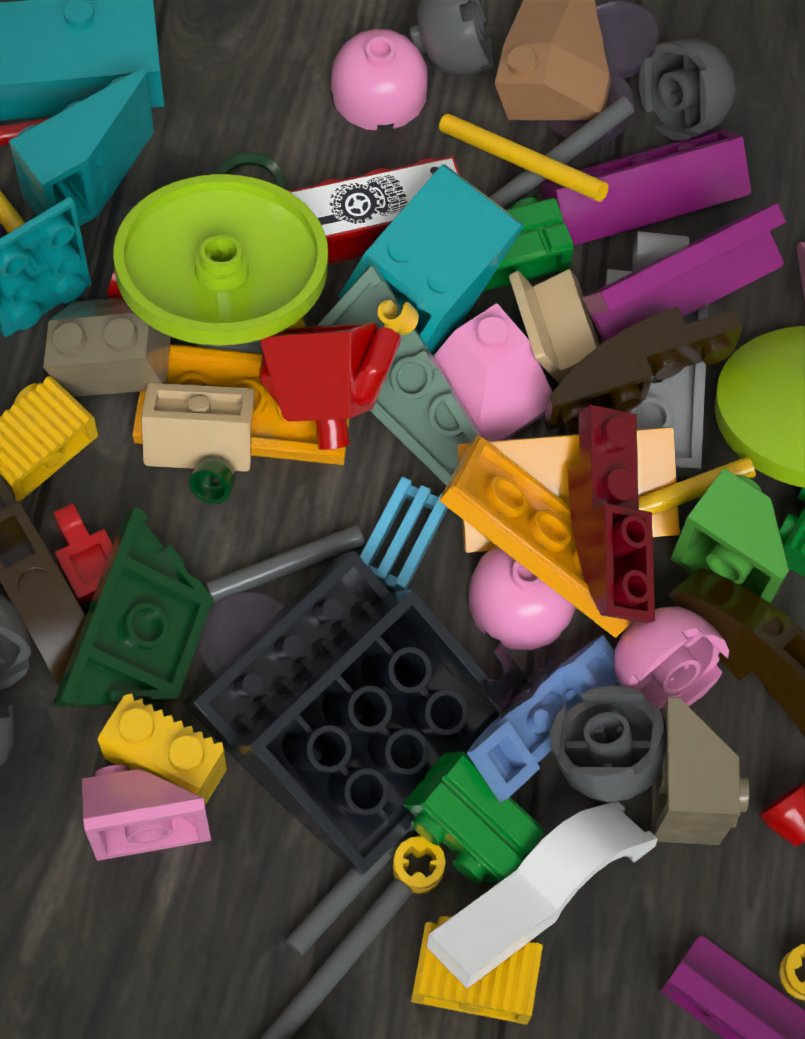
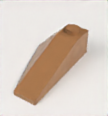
[495,0,611,120]

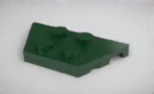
[53,506,214,707]

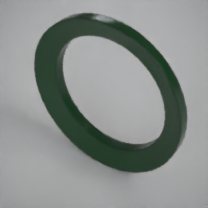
[214,152,286,189]

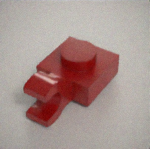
[53,504,113,606]

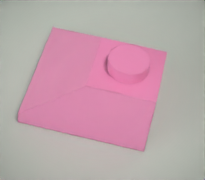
[433,303,553,441]
[82,765,211,861]

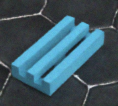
[360,477,448,591]

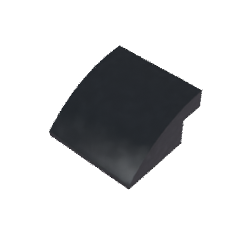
[183,551,511,875]

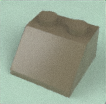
[43,297,171,397]
[651,697,749,845]

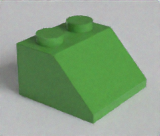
[670,468,789,604]

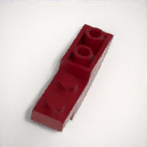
[568,405,655,623]

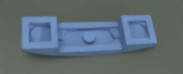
[467,635,620,802]

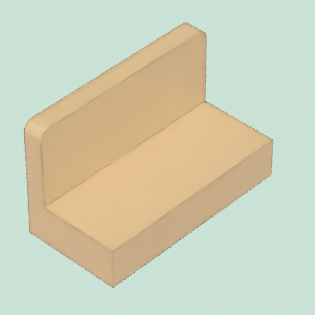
[509,269,600,383]
[141,383,254,471]

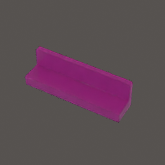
[541,129,751,246]
[582,203,786,342]
[659,936,805,1039]

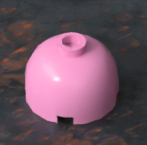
[331,29,428,130]
[469,545,576,650]
[613,606,729,709]

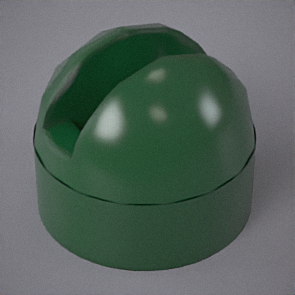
[189,457,236,504]

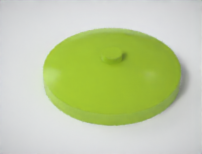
[113,174,328,346]
[715,326,805,488]

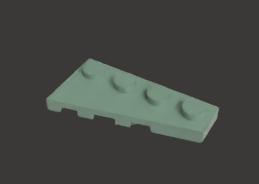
[317,265,483,486]

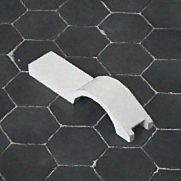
[427,801,658,989]

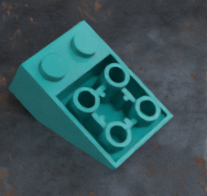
[9,68,154,226]
[339,164,525,355]
[0,196,91,338]

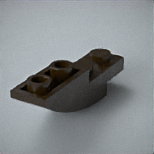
[544,306,743,431]
[0,475,86,685]
[667,568,805,737]

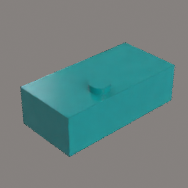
[0,0,164,121]

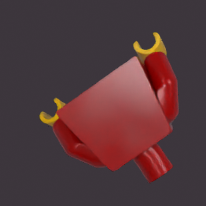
[259,300,419,450]

